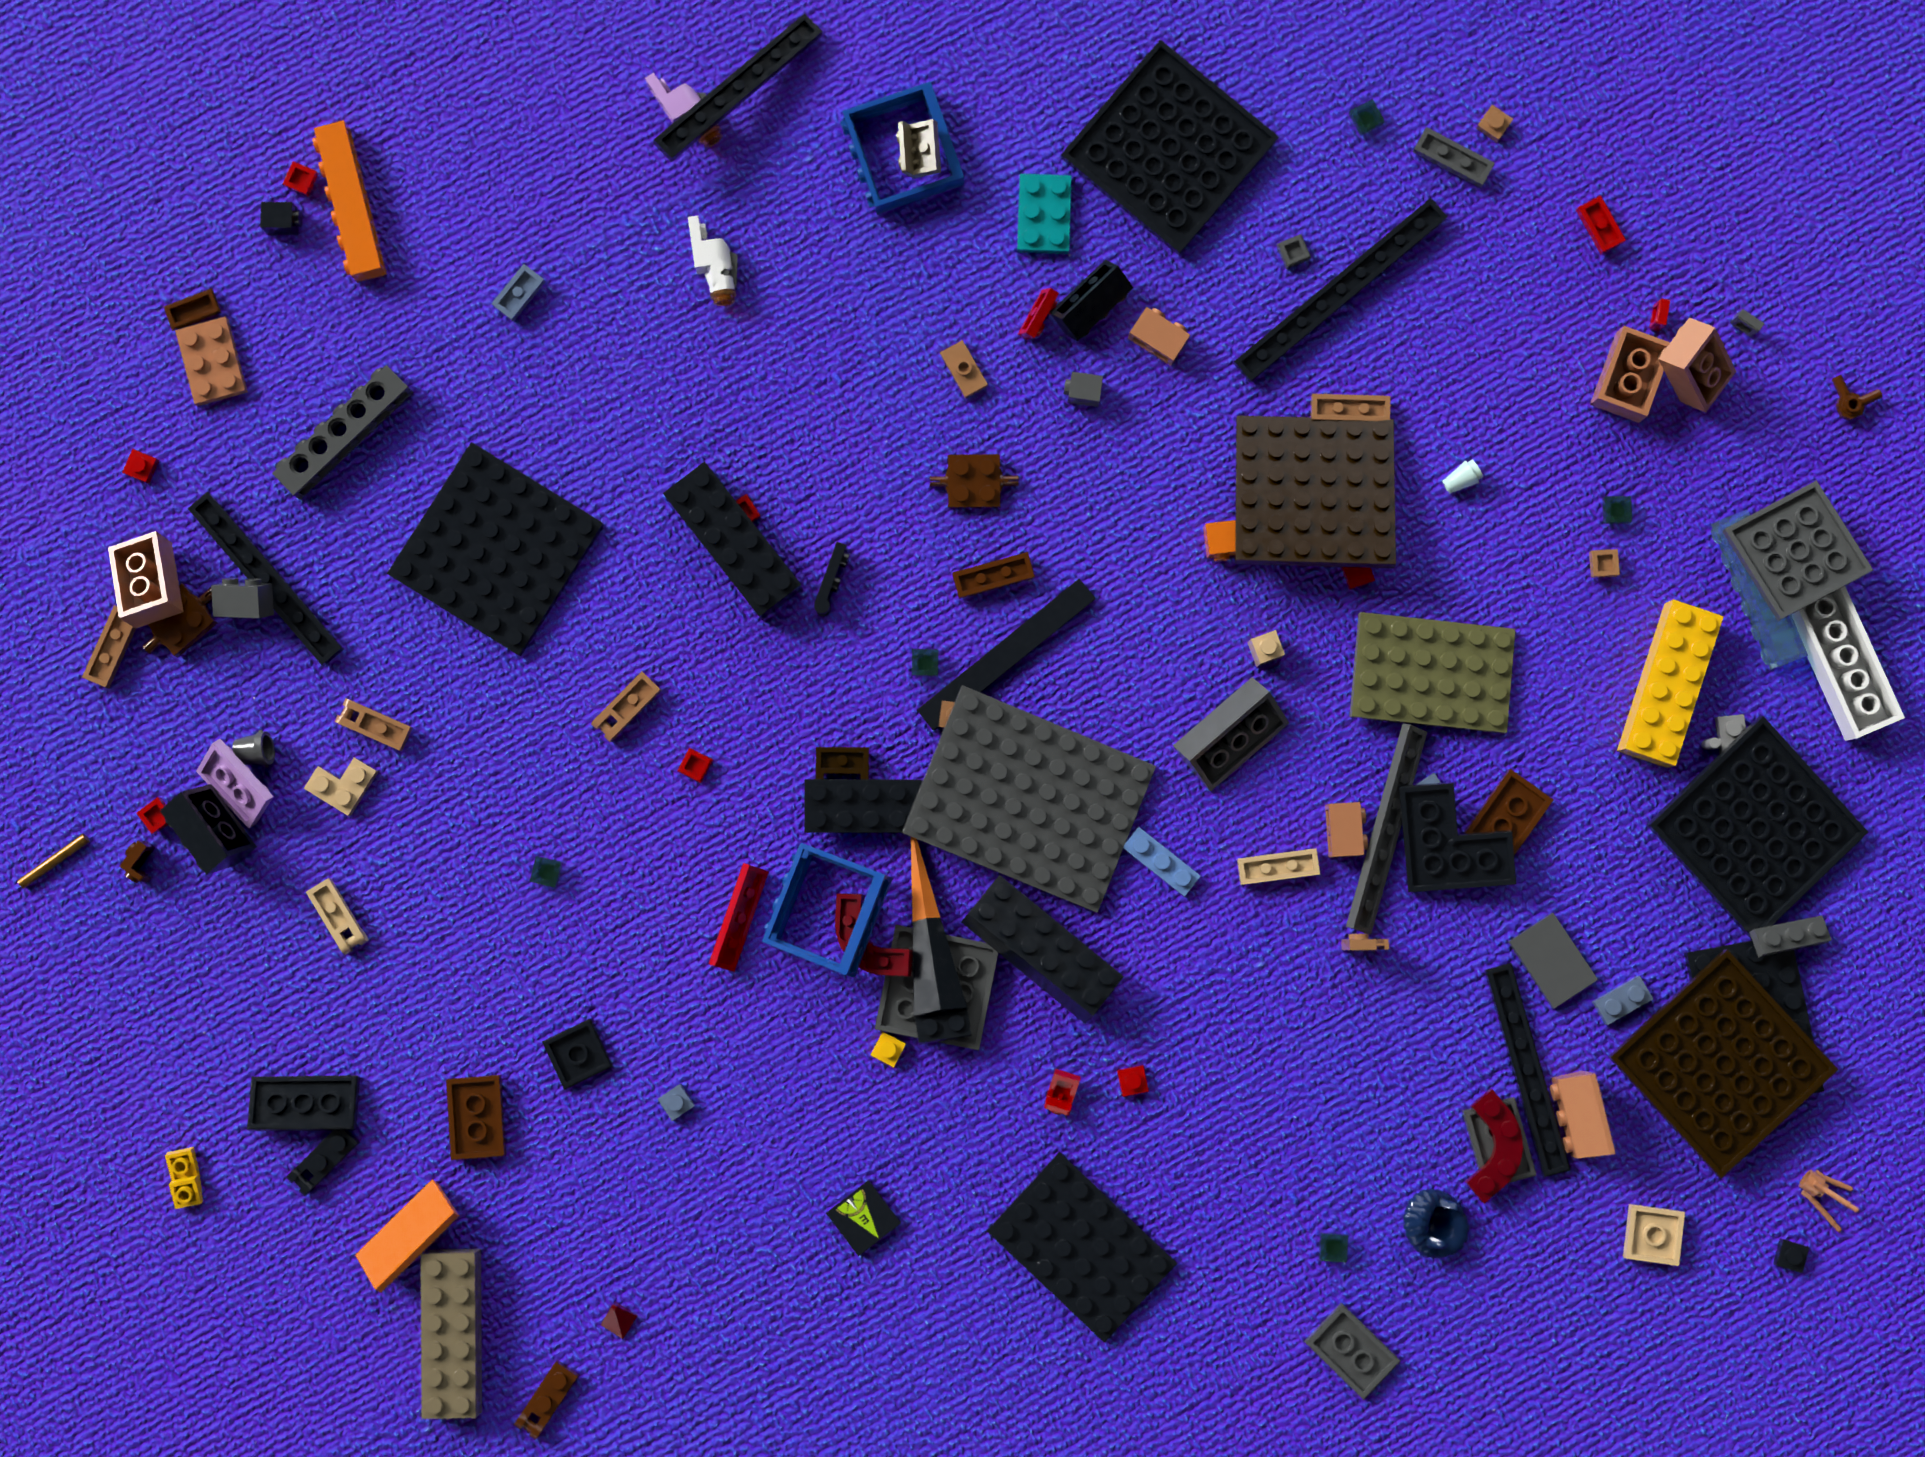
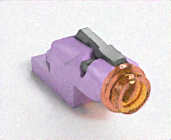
[645,73,722,148]

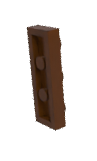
[952,552,1035,599]

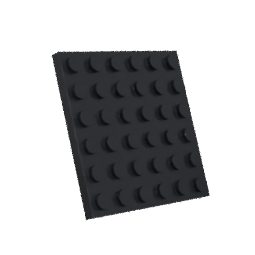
[1060,39,1279,255]
[387,442,605,656]
[1646,716,1868,940]

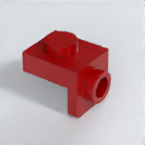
[1044,1068,1081,1116]

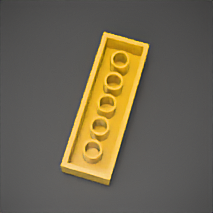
[1617,599,1724,768]

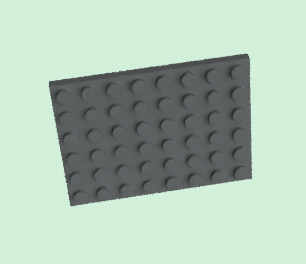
[901,685,1156,913]

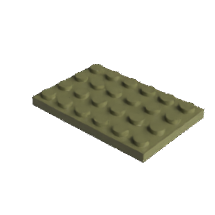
[1349,612,1515,734]

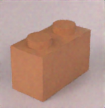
[1128,307,1190,366]
[1325,802,1368,858]

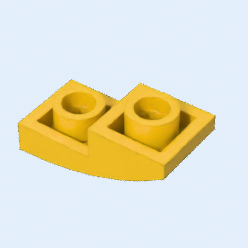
[165,1147,203,1209]

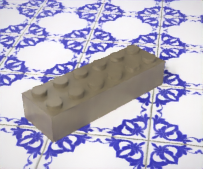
[421,1249,482,1419]

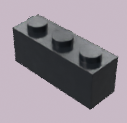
[1049,259,1133,341]

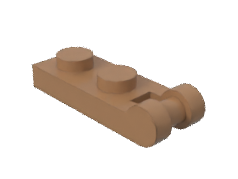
[591,671,662,742]
[335,698,413,751]

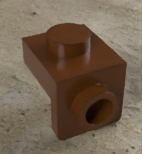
[119,840,155,883]

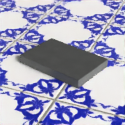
[1508,913,1598,1009]
[1462,1097,1536,1183]
[1304,1303,1400,1400]

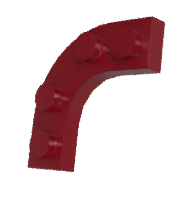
[835,893,913,976]
[1465,1089,1523,1203]

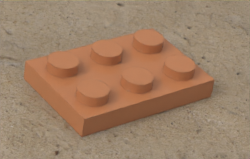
[175,317,248,406]

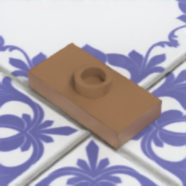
[940,340,988,399]

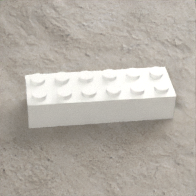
[1789,587,1905,741]

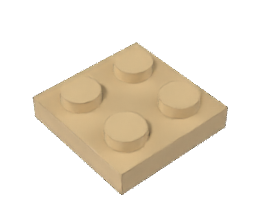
[1623,1204,1685,1266]

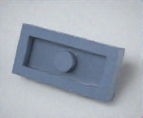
[491,264,545,322]
[1592,976,1653,1025]

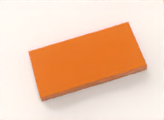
[355,1179,459,1293]

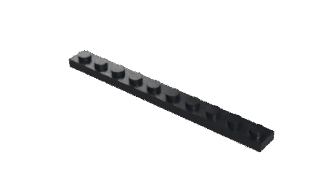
[1233,198,1448,383]

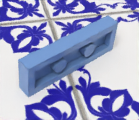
[1123,827,1201,897]

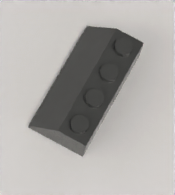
[1173,677,1289,792]

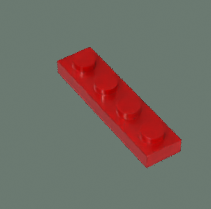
[709,863,769,972]

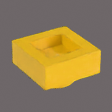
[871,1031,906,1067]

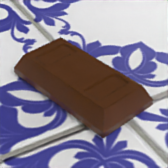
[164,288,221,331]

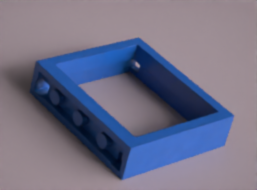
[840,81,964,214]
[762,843,893,978]

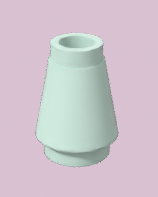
[1442,459,1483,494]

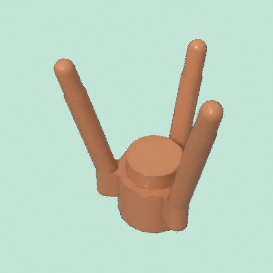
[1799,1170,1859,1232]

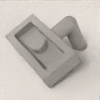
[1701,714,1746,754]

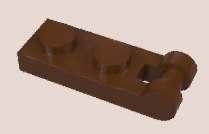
[514,1360,579,1440]

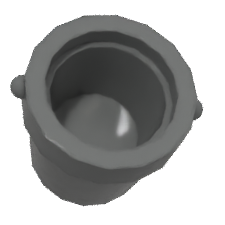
[232,730,275,768]

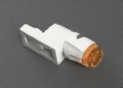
[688,215,738,306]

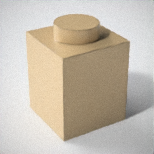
[1248,630,1285,667]

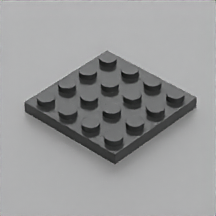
[1722,480,1873,621]
[875,925,998,1050]

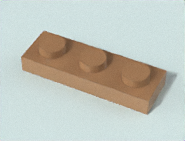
[1311,394,1391,421]
[82,605,136,688]

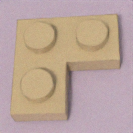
[304,757,379,816]

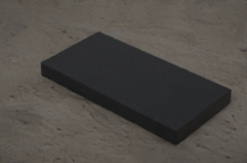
[247,1076,360,1131]

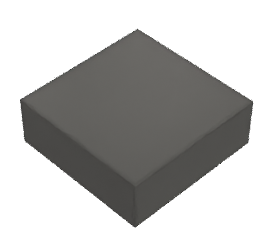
[1276,234,1311,269]
[1730,309,1765,337]

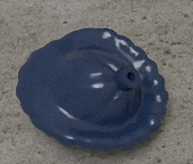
[1403,1189,1470,1258]

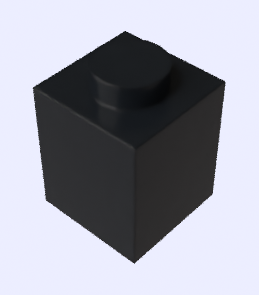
[260,202,303,235]

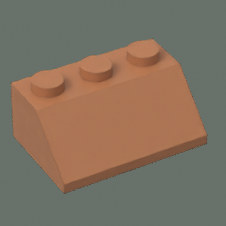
[1550,1071,1616,1158]

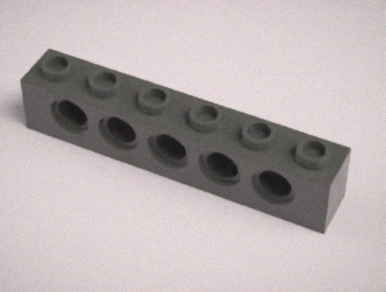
[272,365,414,500]

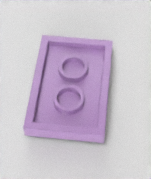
[196,739,274,829]

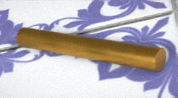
[17,834,90,889]

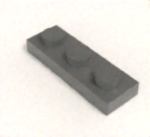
[1413,127,1495,188]
[1749,915,1832,957]

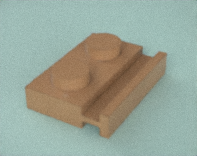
[1341,934,1389,950]

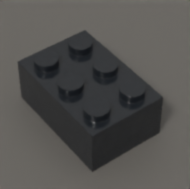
[160,784,257,875]

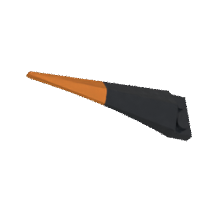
[911,837,972,1045]

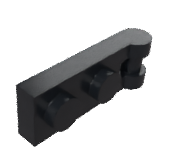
[814,542,850,617]
[286,1130,360,1197]

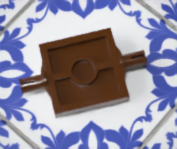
[930,454,1018,508]
[142,583,217,658]

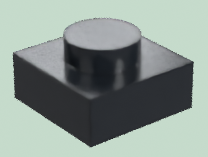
[1773,1238,1809,1273]

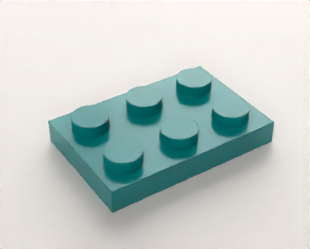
[1017,174,1071,254]

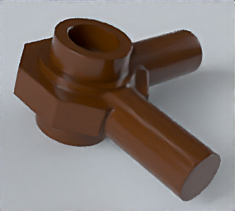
[1831,375,1883,421]

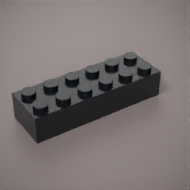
[663,461,803,620]
[961,875,1124,1023]

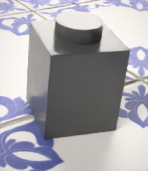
[1064,372,1103,407]

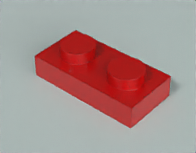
[1576,195,1626,255]
[1017,288,1059,340]

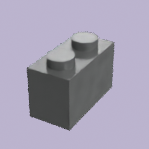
[211,578,274,618]

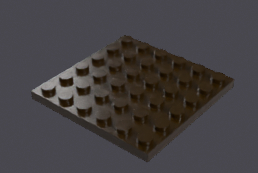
[1235,415,1396,568]
[1608,949,1838,1178]

